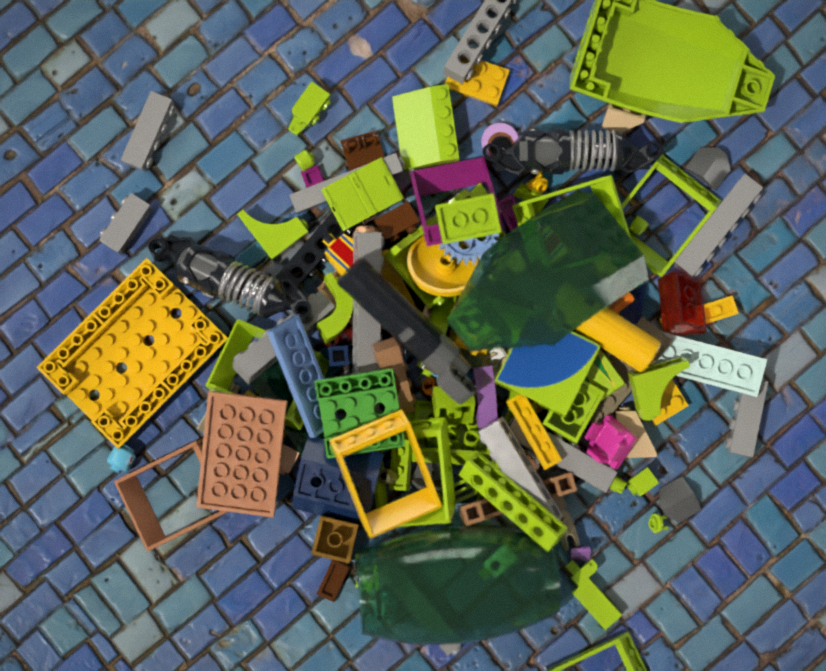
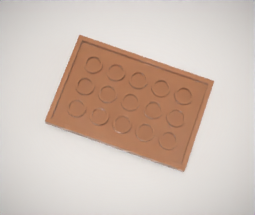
[196,391,287,518]

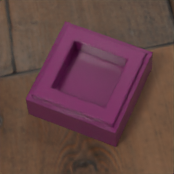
[301,165,324,188]

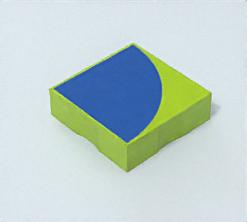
[494,311,601,418]

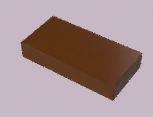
[317,559,351,602]

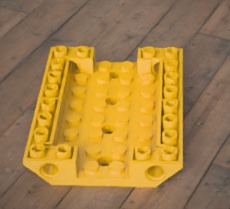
[36,258,228,449]

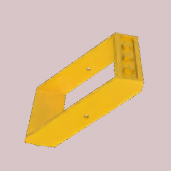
[330,409,442,539]

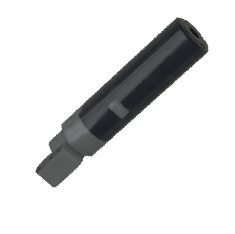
[337,257,477,404]

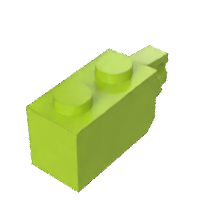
[288,81,331,137]

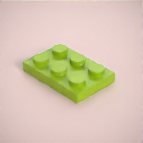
[435,193,501,244]

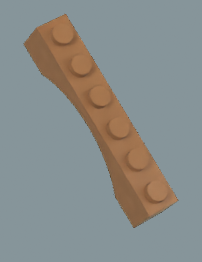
[457,472,577,526]

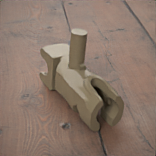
[552,496,580,551]

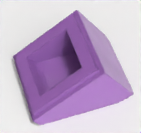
[569,546,591,562]

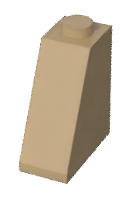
[614,407,657,458]

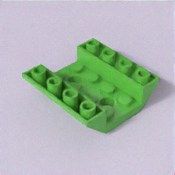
[314,368,405,459]

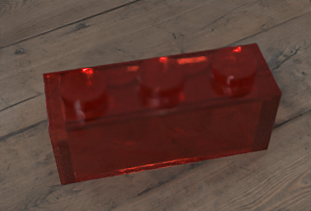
[658,271,707,336]

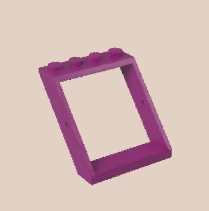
[410,157,504,246]

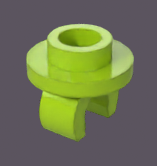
[648,514,669,533]

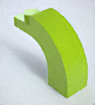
[316,272,353,344]

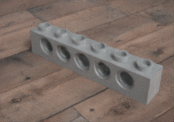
[443,0,518,85]

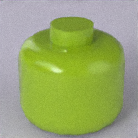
[294,150,315,171]

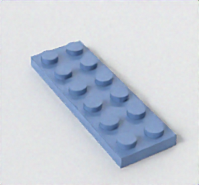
[267,315,340,438]

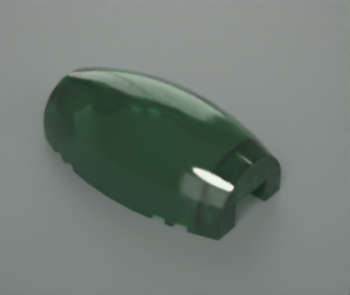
[354,524,560,646]

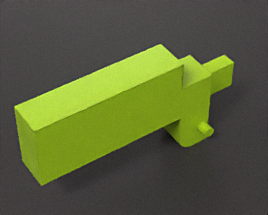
[565,558,622,630]

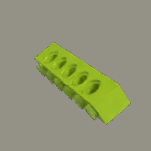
[459,452,568,552]

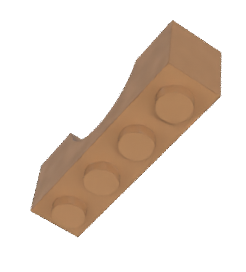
[372,337,416,415]

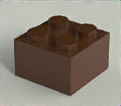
[374,202,420,246]

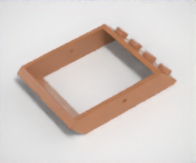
[114,438,228,552]

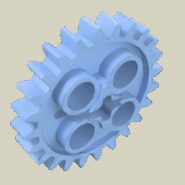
[439,233,499,266]

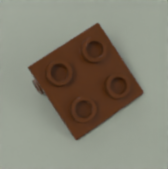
[341,130,384,171]

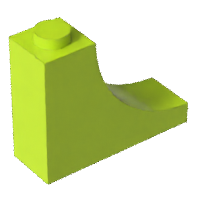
[237,210,310,262]
[628,356,690,421]

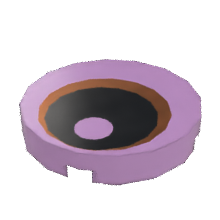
[481,123,518,158]

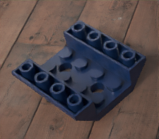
[293,435,384,525]

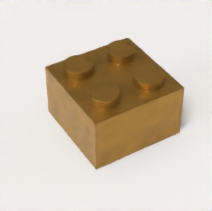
[311,516,359,563]

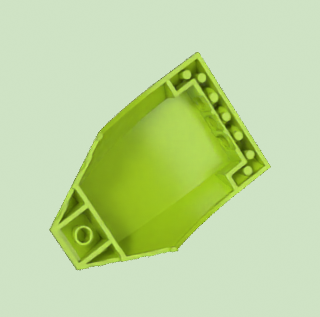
[569,0,775,123]

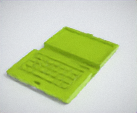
[321,157,405,232]

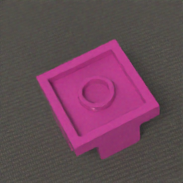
[584,415,638,469]

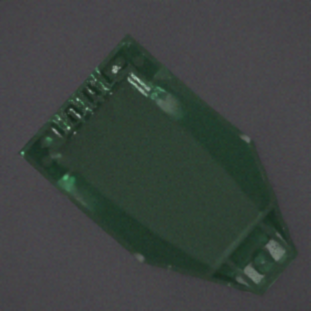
[446,190,649,352]

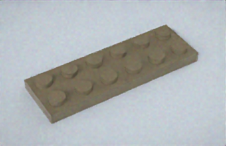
[589,317,673,425]

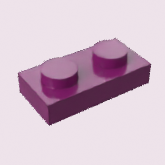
[497,194,520,237]

